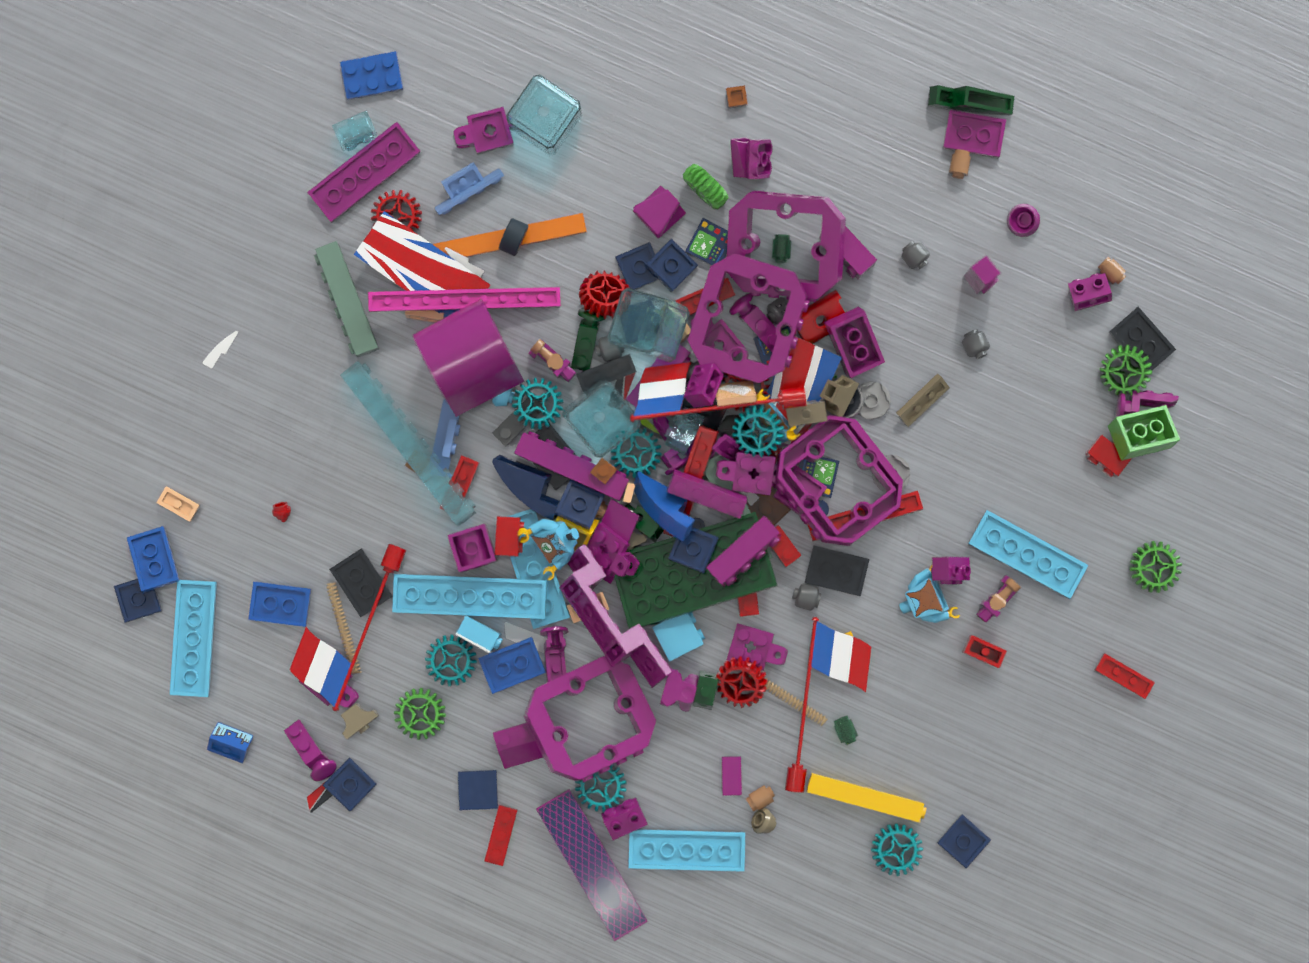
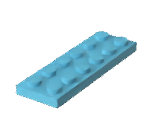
[507,509,570,629]
[968,510,1088,599]
[170,580,217,697]
[629,829,745,871]

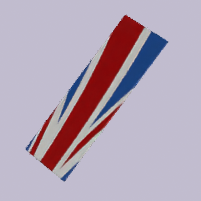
[354,211,491,317]
[751,336,842,464]

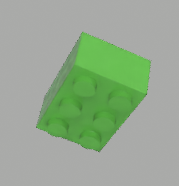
[1108,405,1180,461]

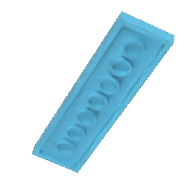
[392,574,547,619]

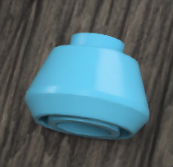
[492,388,515,406]

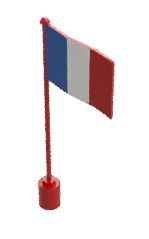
[630,362,807,422]
[290,544,406,712]
[785,617,872,793]

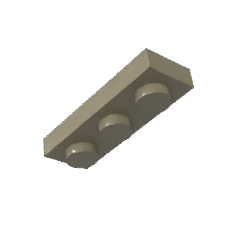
[896,373,950,427]

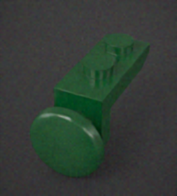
[571,307,605,371]

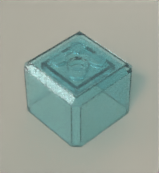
[506,75,582,155]
[607,288,690,363]
[562,380,641,458]

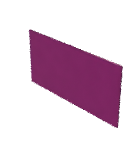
[601,499,639,584]

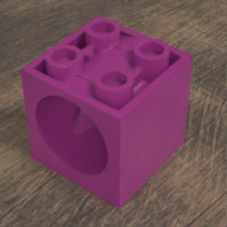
[447,524,498,573]

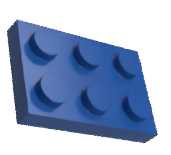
[340,51,404,100]
[127,526,180,593]
[248,581,311,627]
[478,637,546,694]

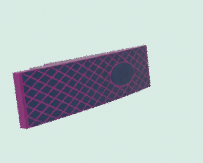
[536,789,648,941]

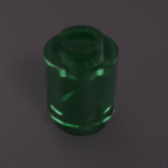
[772,234,792,263]
[834,715,859,745]

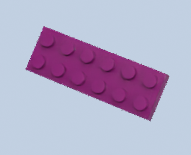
[307,122,421,223]

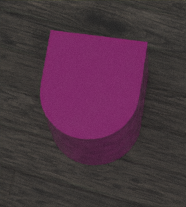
[412,299,525,417]

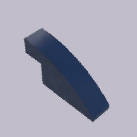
[492,455,560,521]

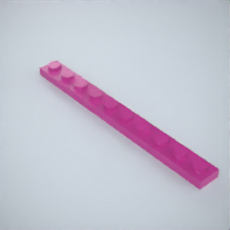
[368,287,561,312]

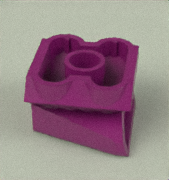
[730,137,773,179]
[633,185,686,239]
[660,668,699,712]

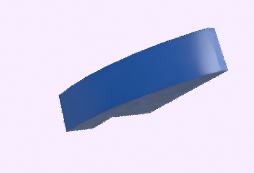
[634,471,694,541]

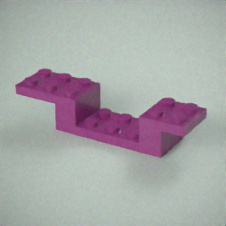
[559,544,672,688]

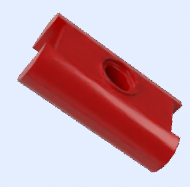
[797,289,847,344]

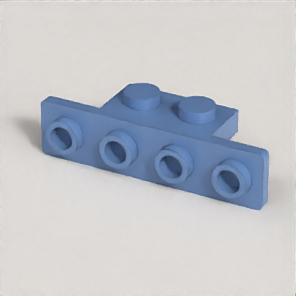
[434,162,504,215]
[428,399,461,477]

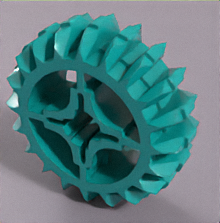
[512,378,564,430]
[732,405,784,457]
[610,427,662,479]
[425,635,477,687]
[575,763,627,812]
[871,823,923,876]

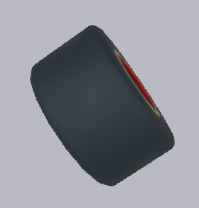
[499,218,528,256]

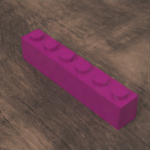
[514,431,629,501]

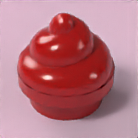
[272,502,291,523]

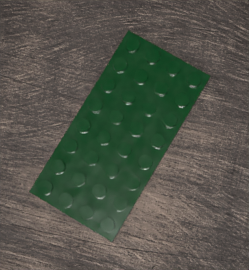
[614,512,778,629]

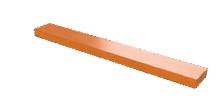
[433,213,587,257]

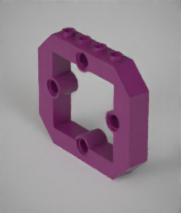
[727,191,846,302]
[688,253,810,383]
[775,415,903,546]
[524,656,656,782]

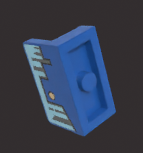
[207,722,253,763]

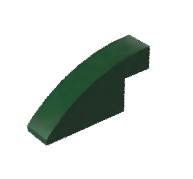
[928,85,1015,115]

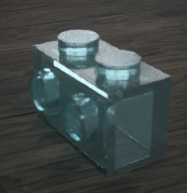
[332,110,378,151]
[664,407,705,455]

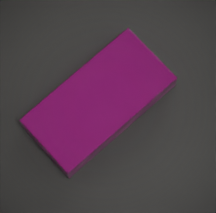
[722,756,742,796]

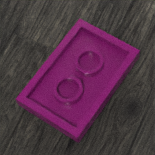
[943,110,1006,158]

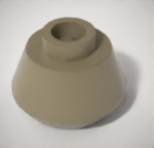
[751,808,776,834]

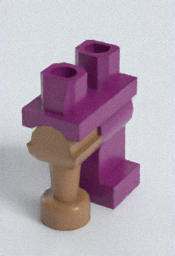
[528,339,576,383]
[976,575,1021,623]

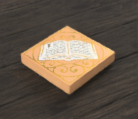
[716,381,756,406]

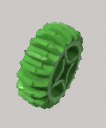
[682,164,729,210]
[1100,345,1152,397]
[1129,541,1182,593]
[394,688,446,740]

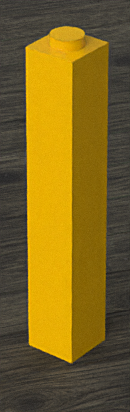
[806,772,926,822]

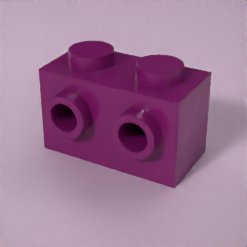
[1068,273,1112,311]
[684,363,724,408]
[931,557,971,584]
[601,797,648,840]

